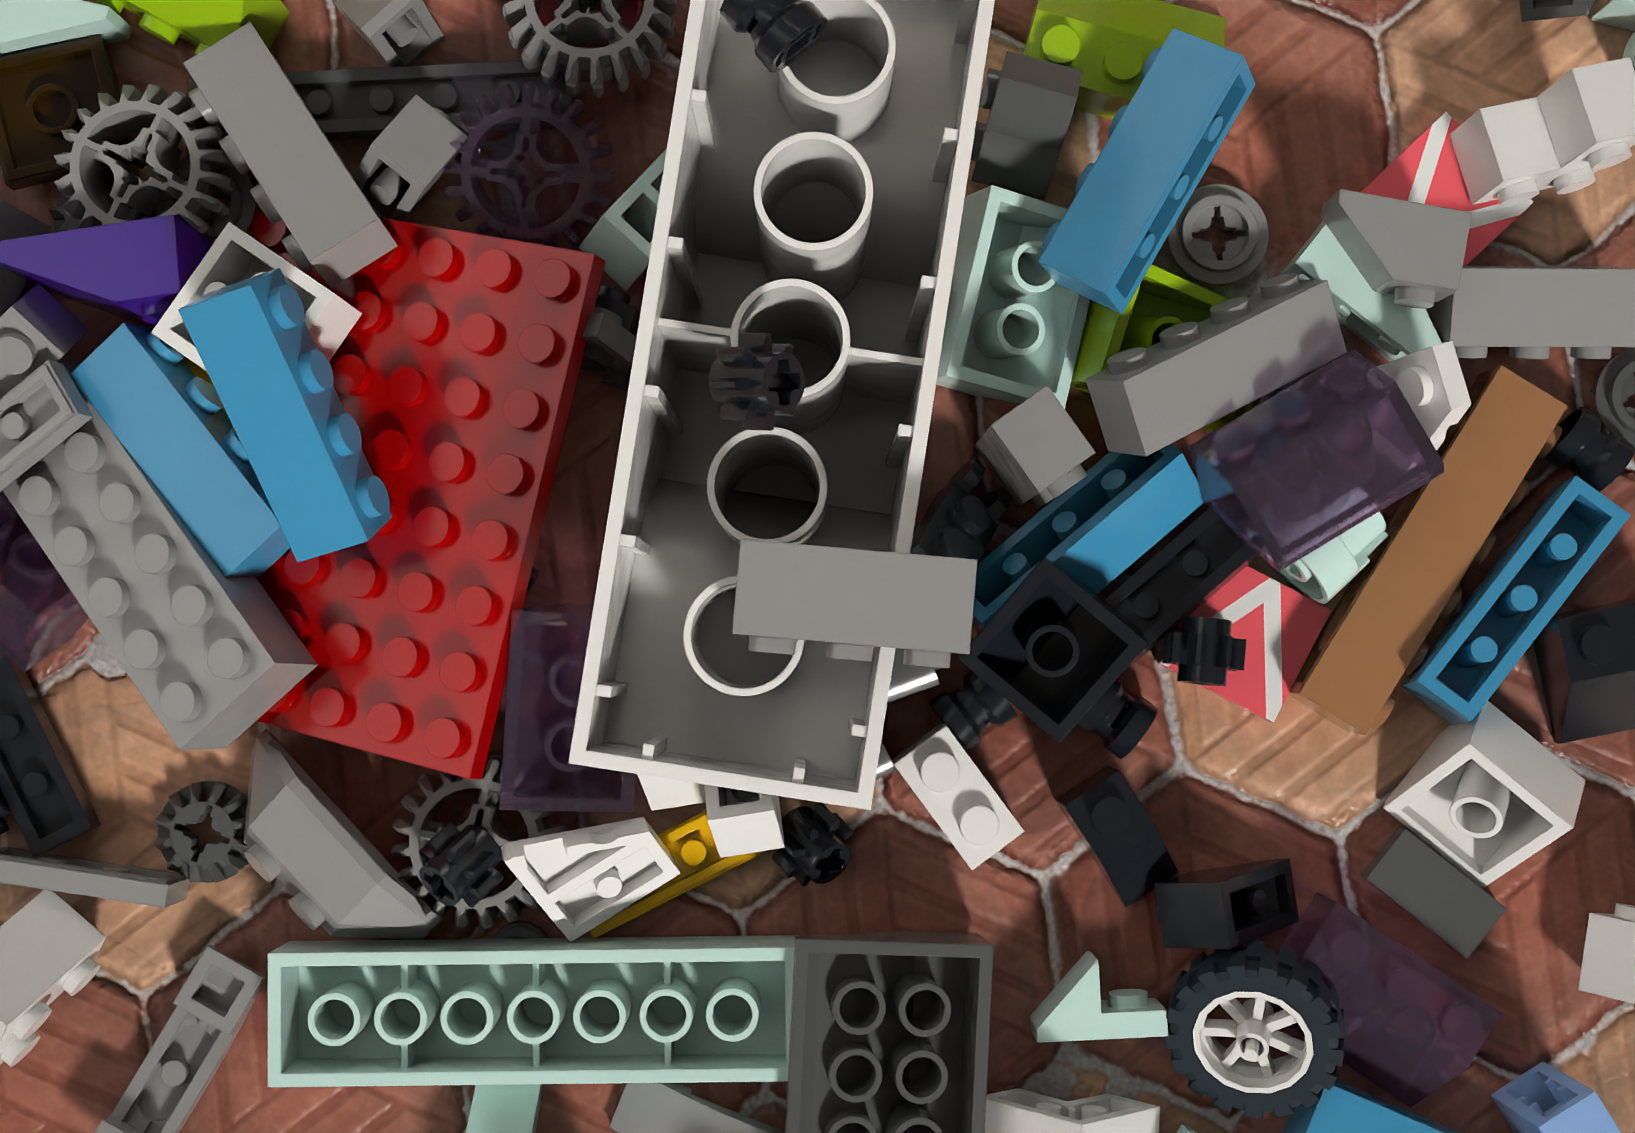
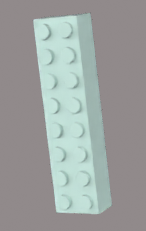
[268,935,799,1087]

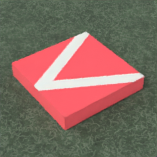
[1361,112,1533,265]
[1157,566,1332,723]

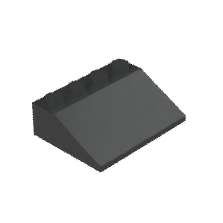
[785,931,994,1133]

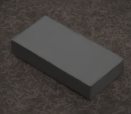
[1360,826,1507,959]

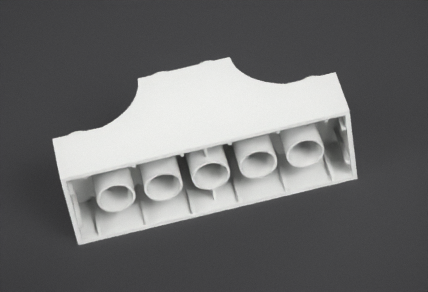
[569,0,995,810]

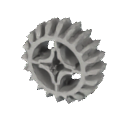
[502,0,677,98]
[53,83,237,237]
[391,754,567,929]

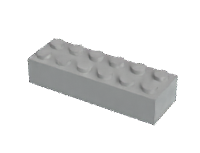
[2,359,318,750]

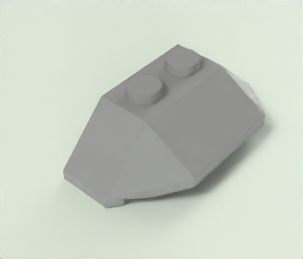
[244,729,442,940]

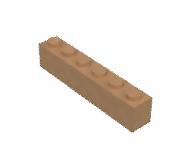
[1288,365,1568,735]

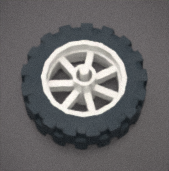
[1164,940,1346,1118]

